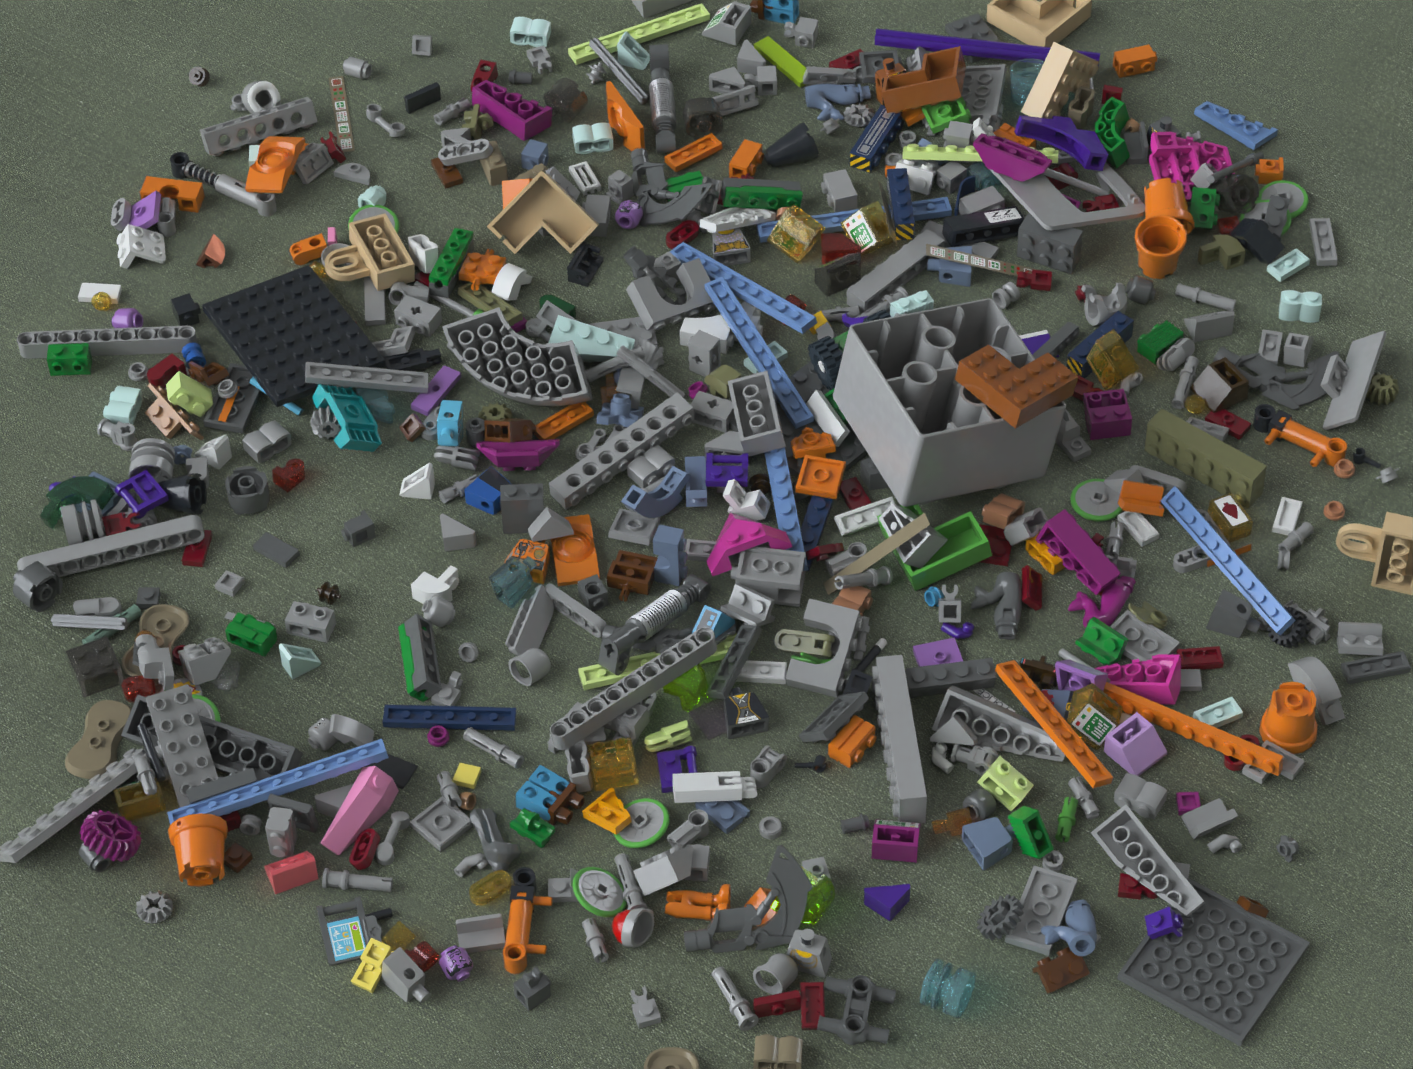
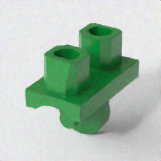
[509,808,556,848]

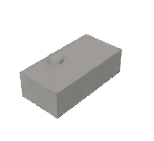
[728,371,786,457]

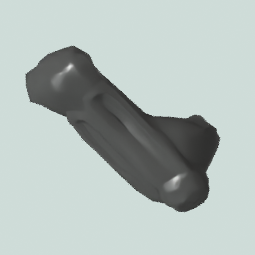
[470,808,521,873]

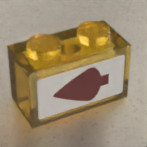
[1207,492,1253,543]

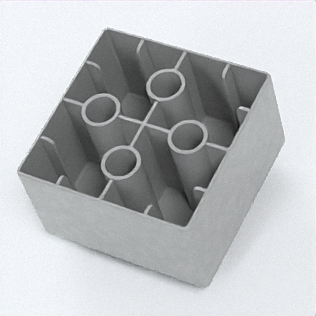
[833,298,1066,507]

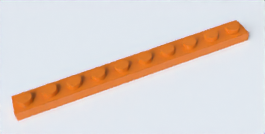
[1100,682,1283,776]

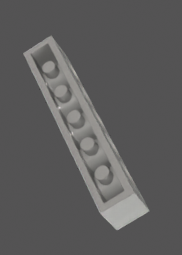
[200,97,318,156]

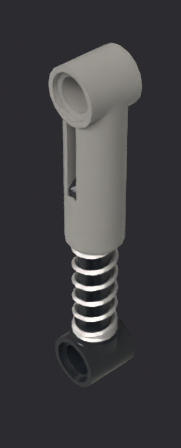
[170,152,277,216]

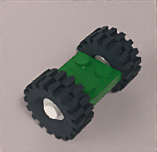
[808,310,891,390]

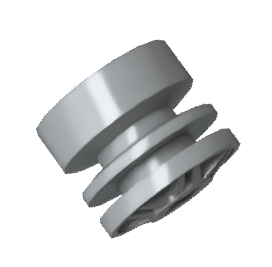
[128,438,175,482]
[60,499,105,545]

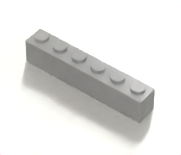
[847,229,945,314]

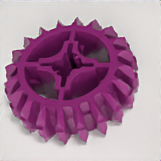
[80,810,142,862]

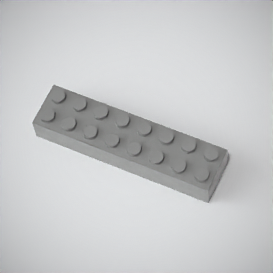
[872,655,927,824]

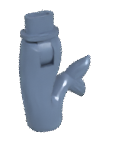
[805,84,871,121]
[1041,899,1097,956]

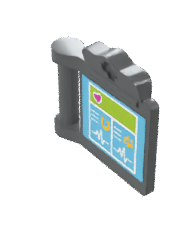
[316,896,383,966]

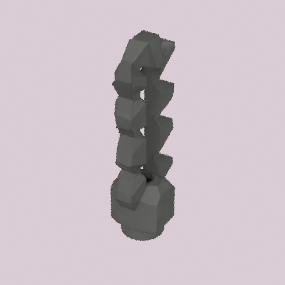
[623,246,686,305]

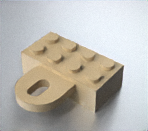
[325,213,415,291]
[1336,512,1413,595]

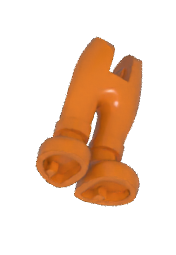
[665,884,731,921]

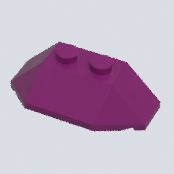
[973,133,1052,182]
[476,439,560,471]

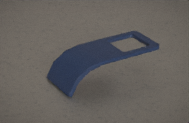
[954,175,976,216]

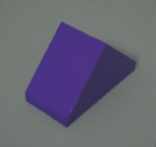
[864,884,910,921]

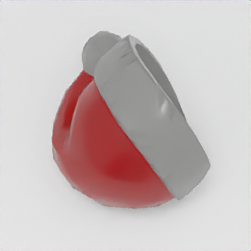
[612,908,654,948]

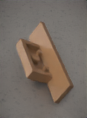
[145,383,204,440]

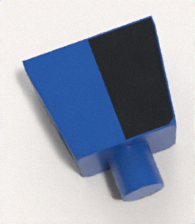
[464,466,512,515]

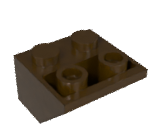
[1190,357,1249,413]

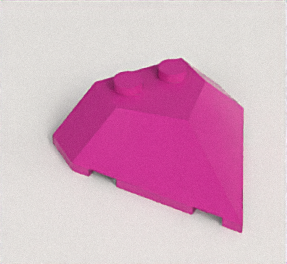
[706,512,792,577]

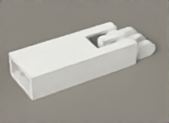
[672,771,757,803]

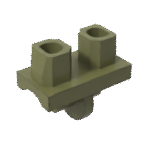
[462,104,494,140]

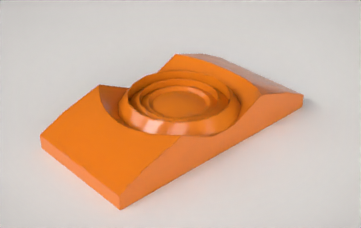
[606,81,645,151]
[245,136,305,193]
[550,514,600,586]

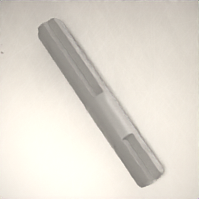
[616,346,685,397]

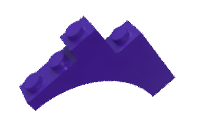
[1014,115,1108,171]

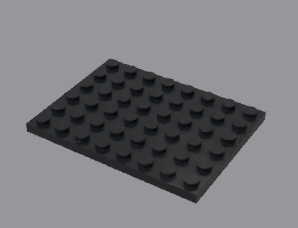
[202,265,385,407]

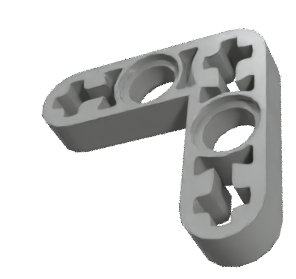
[1173,509,1230,573]

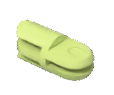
[644,720,692,752]

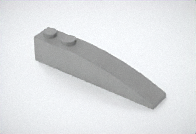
[932,685,1065,762]
[1091,804,1205,917]

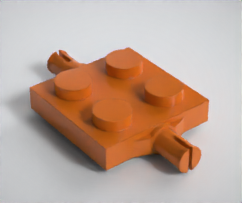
[459,249,506,291]

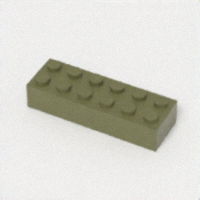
[1144,408,1267,508]

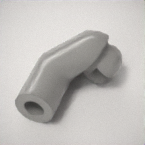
[454,853,488,877]

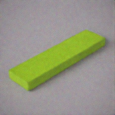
[754,36,807,88]

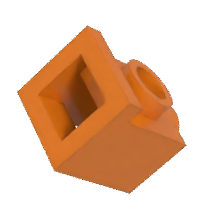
[1255,157,1284,184]

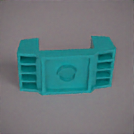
[312,384,382,452]

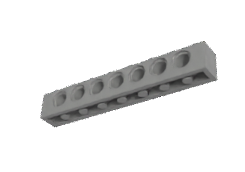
[549,392,694,510]

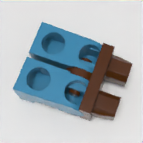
[750,0,799,24]
[516,765,585,825]

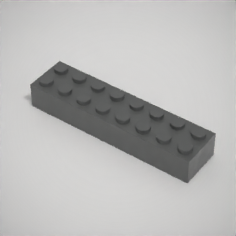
[121,695,303,795]

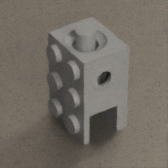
[731,547,806,607]

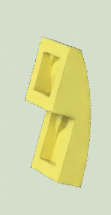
[351,938,392,993]

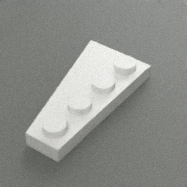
[700,207,776,233]

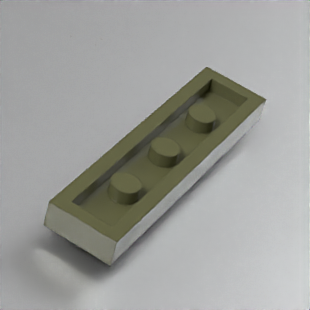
[458,282,523,326]

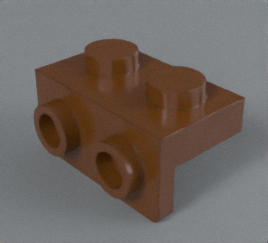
[188,361,229,387]
[1032,947,1090,993]

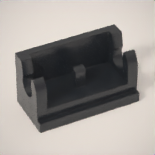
[567,241,604,287]

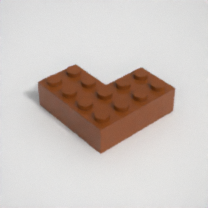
[881,46,966,113]
[955,344,1078,429]

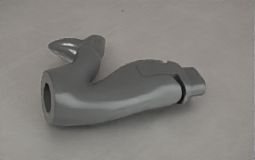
[971,572,1022,640]

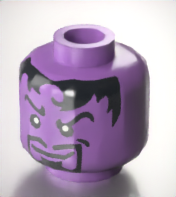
[615,200,643,229]
[439,945,473,982]

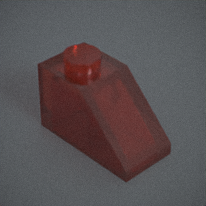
[821,233,861,264]

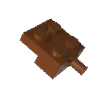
[607,550,658,602]

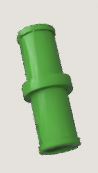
[1055,797,1079,842]

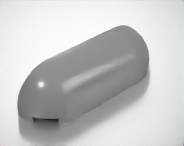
[505,584,554,656]

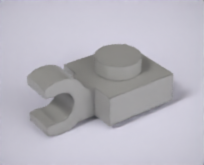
[431,671,463,706]

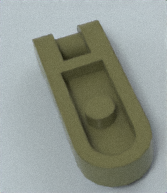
[774,629,835,658]

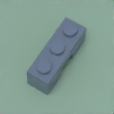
[653,524,688,586]

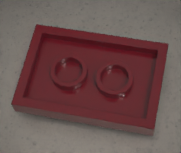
[979,524,1012,567]

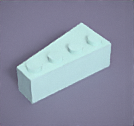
[548,315,635,363]

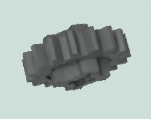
[977,894,1024,941]

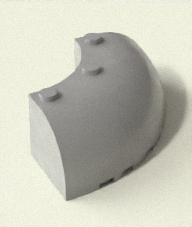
[442,307,592,406]

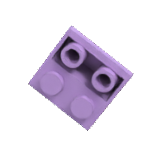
[1104,712,1167,776]

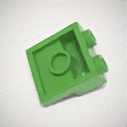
[921,97,972,134]

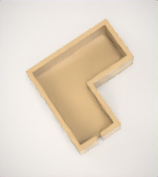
[987,0,1092,47]
[1021,42,1099,119]
[487,169,599,254]

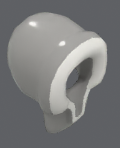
[241,80,281,126]

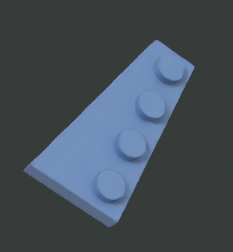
[1194,101,1278,150]

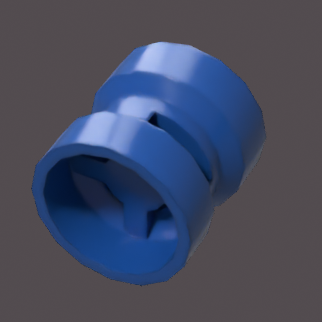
[182,342,206,369]

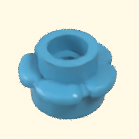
[924,586,944,607]

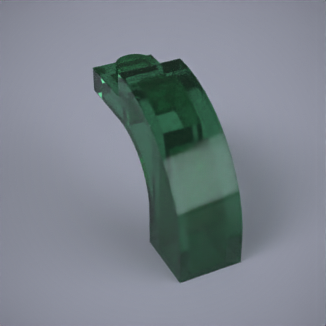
[40,476,115,529]

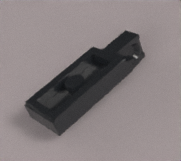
[384,348,442,371]

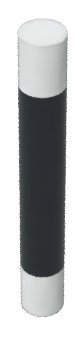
[845,638,887,685]

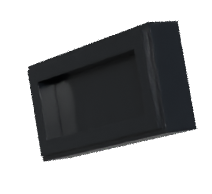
[404,82,441,114]

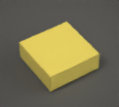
[453,763,481,789]

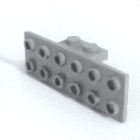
[1320,331,1387,430]
[146,684,218,808]

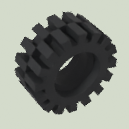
[1267,606,1310,648]

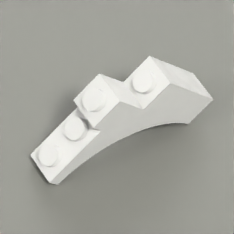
[680,301,763,354]

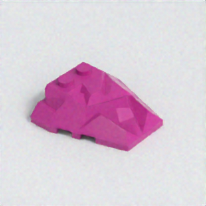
[1149,132,1237,202]

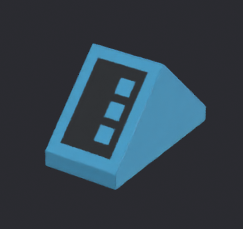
[692,605,735,639]

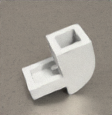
[492,263,533,301]
[723,479,771,521]
[411,565,459,604]

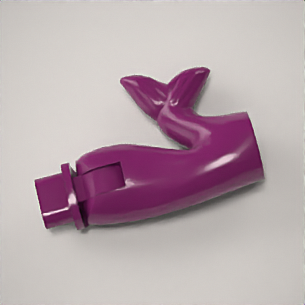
[1068,576,1136,628]

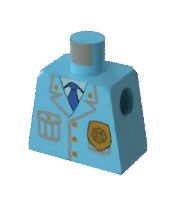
[437,400,463,446]

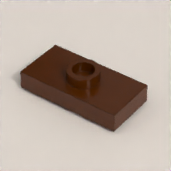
[431,157,463,189]

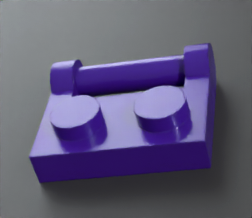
[705,453,748,487]
[115,469,169,519]
[657,746,698,793]

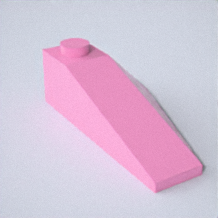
[320,766,399,855]

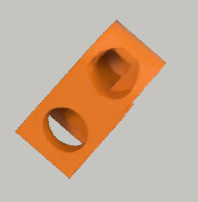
[290,233,327,265]

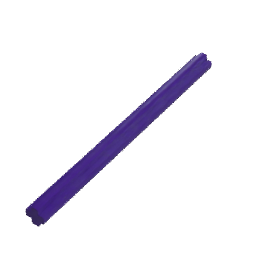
[874,28,1100,68]

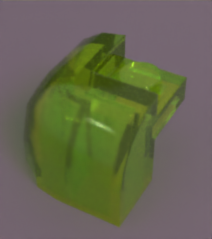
[663,663,709,712]
[771,866,836,925]

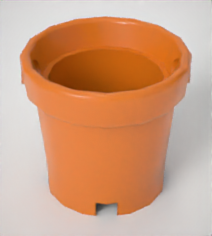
[1144,178,1194,235]
[1135,214,1187,279]
[1259,682,1318,754]
[168,813,228,887]

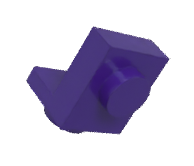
[1145,907,1184,940]

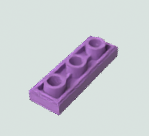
[411,366,461,416]

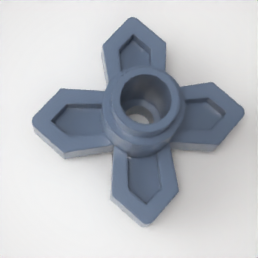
[596,393,644,427]

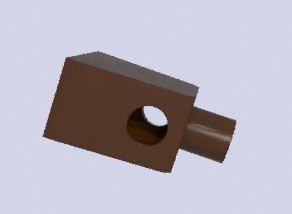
[484,418,536,443]

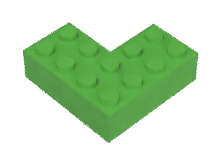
[877,504,992,591]

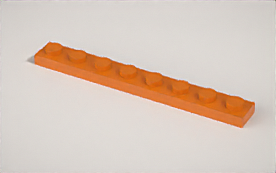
[995,660,1113,788]

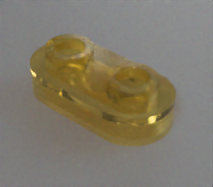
[469,870,511,906]

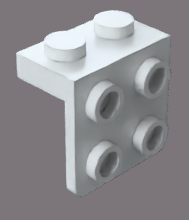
[895,159,942,195]
[117,224,166,269]

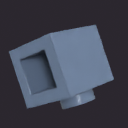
[521,139,549,170]

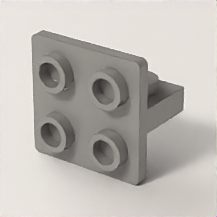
[720,583,775,626]

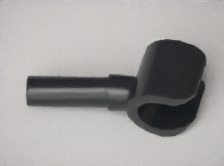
[1353,447,1382,469]
[795,755,827,773]

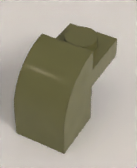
[1198,234,1246,270]
[704,365,741,399]

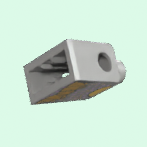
[712,228,751,266]

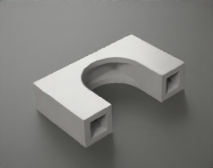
[626,258,716,331]
[785,599,863,698]

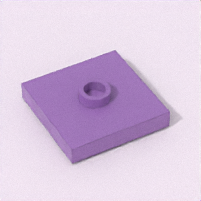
[129,190,161,229]
[913,637,963,667]

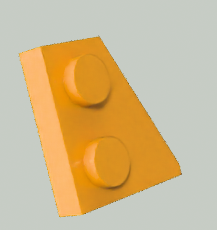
[582,787,631,835]

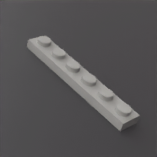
[305,362,428,393]

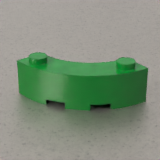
[1095,97,1130,168]

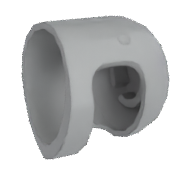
[508,648,551,686]
[753,953,798,995]

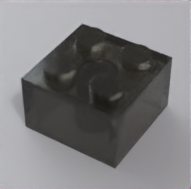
[66,636,125,698]

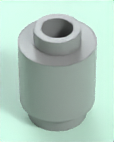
[343,56,372,79]

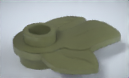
[1128,601,1168,629]

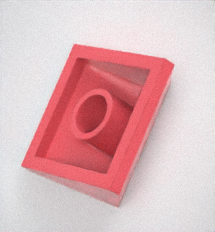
[264,851,319,894]

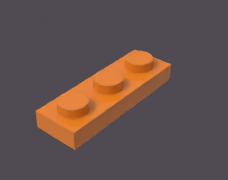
[664,133,723,173]
[534,402,594,440]

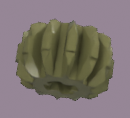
[1365,372,1399,406]
[478,402,513,432]

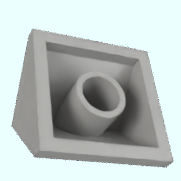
[1184,311,1235,342]

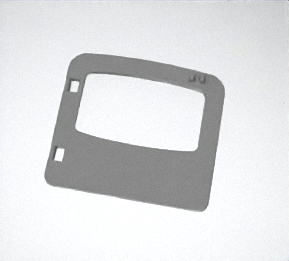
[990,151,1145,230]

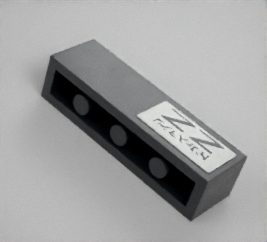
[942,206,1025,247]

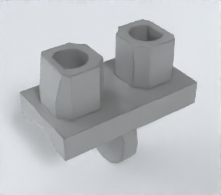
[1290,607,1330,645]

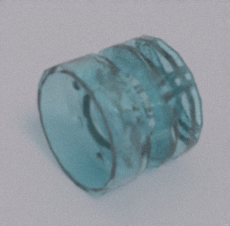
[1010,59,1044,106]
[920,958,976,1019]

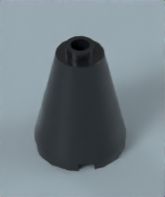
[764,122,819,167]
[157,473,207,515]

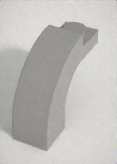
[1288,656,1345,725]

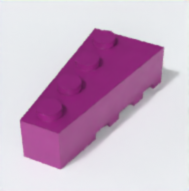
[472,80,552,141]
[1035,509,1121,595]

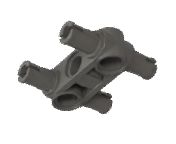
[817,975,896,1045]

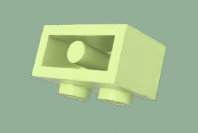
[166,371,213,418]
[977,756,1034,811]

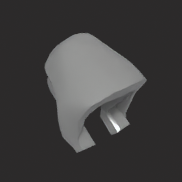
[1081,282,1127,326]

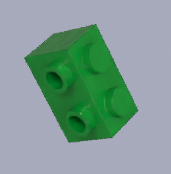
[1190,187,1220,230]
[46,343,92,376]

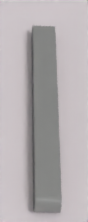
[17,326,198,359]
[17,515,204,577]
[550,627,717,750]

